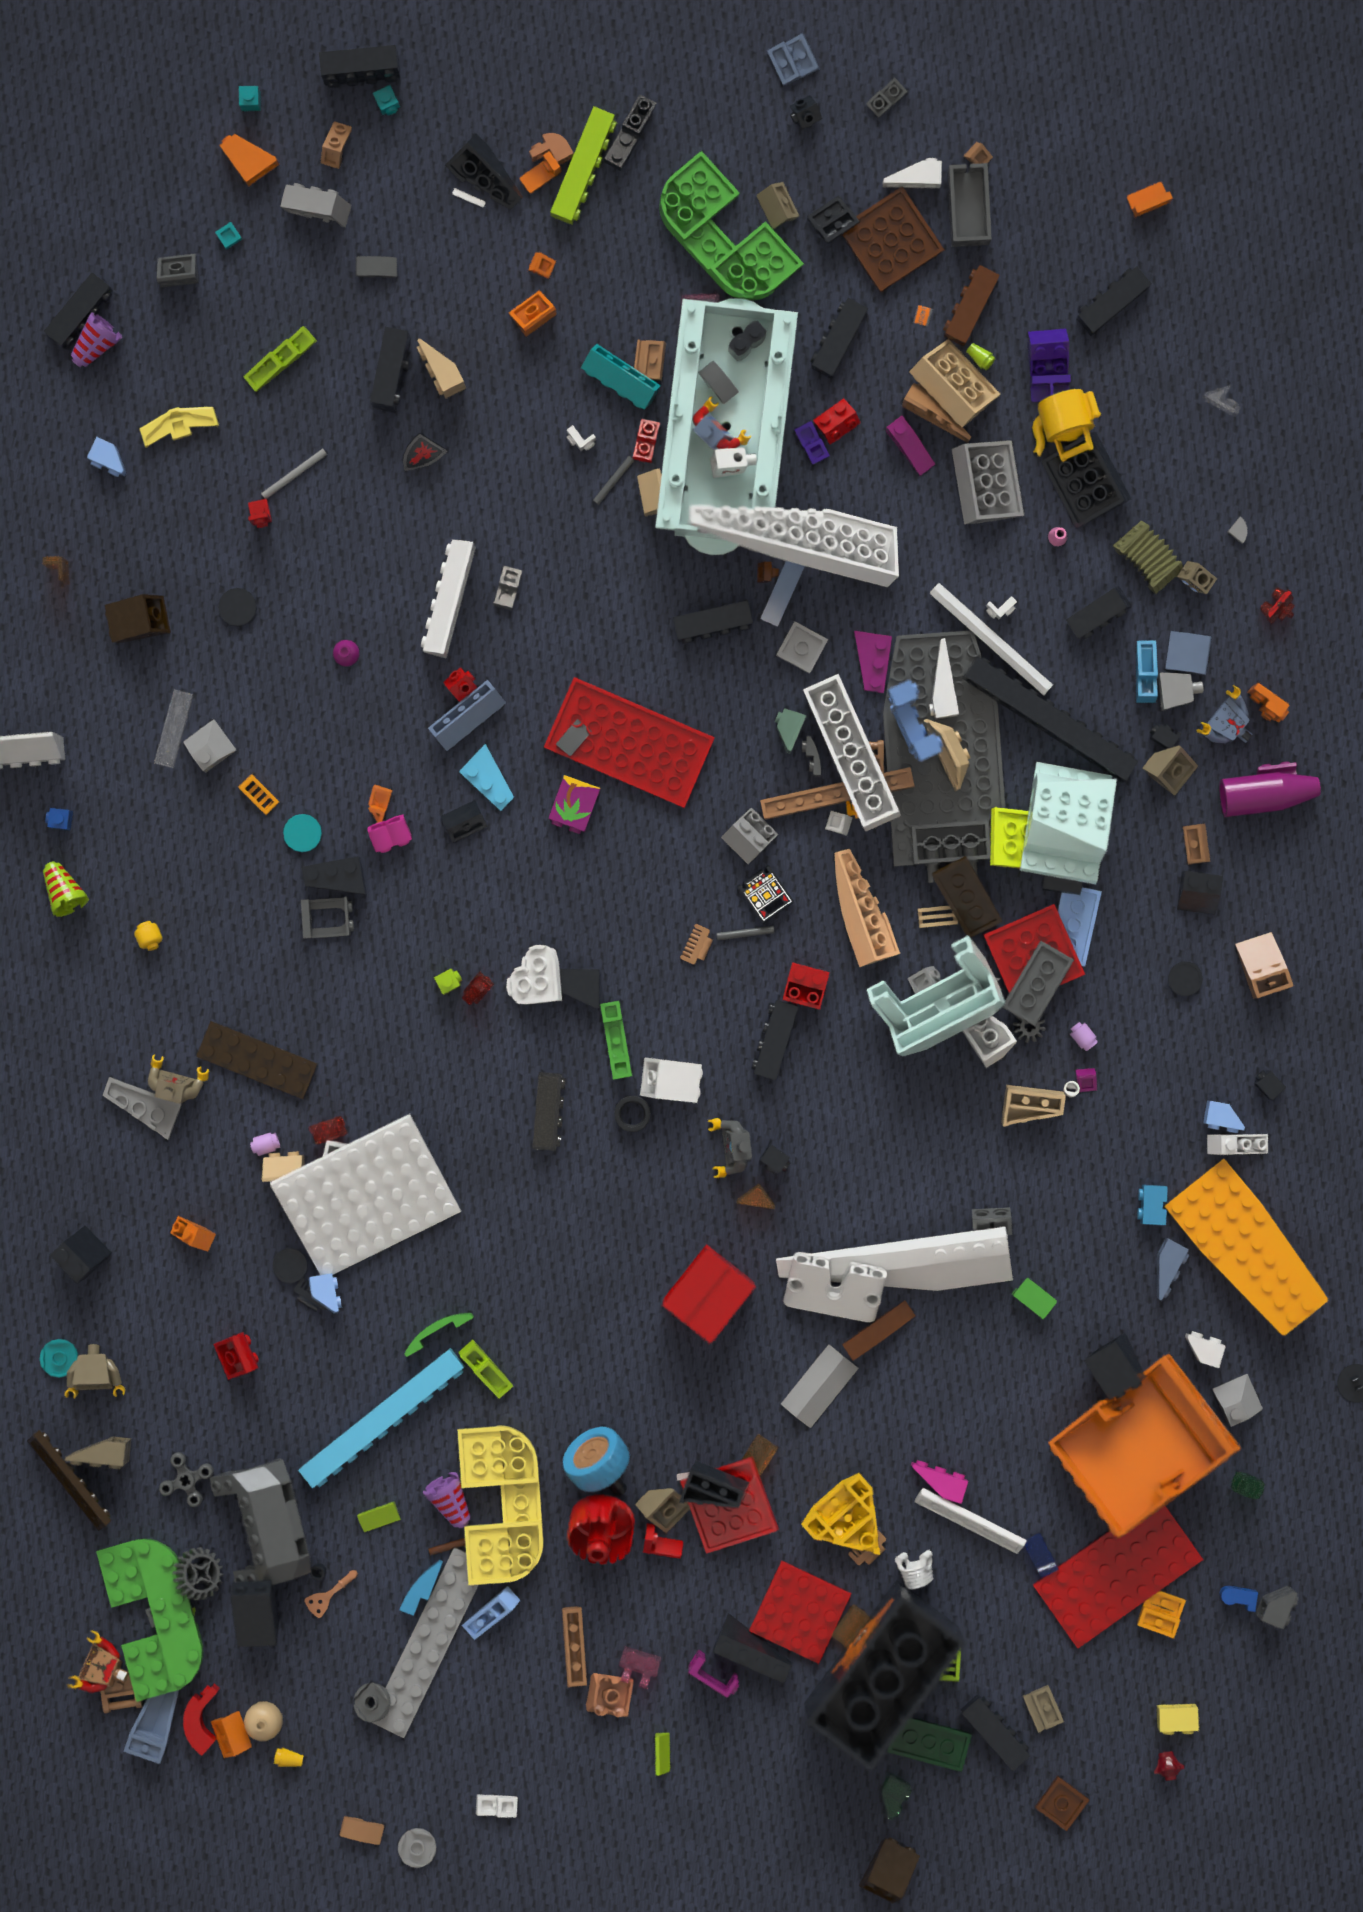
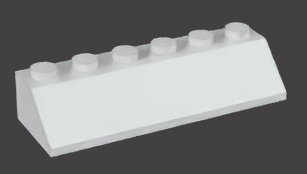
[421,539,475,658]

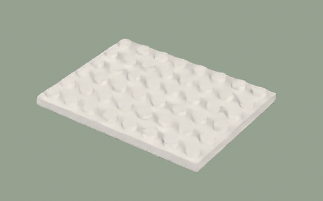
[270,1114,461,1275]

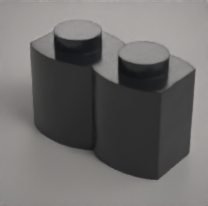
[728,321,766,361]

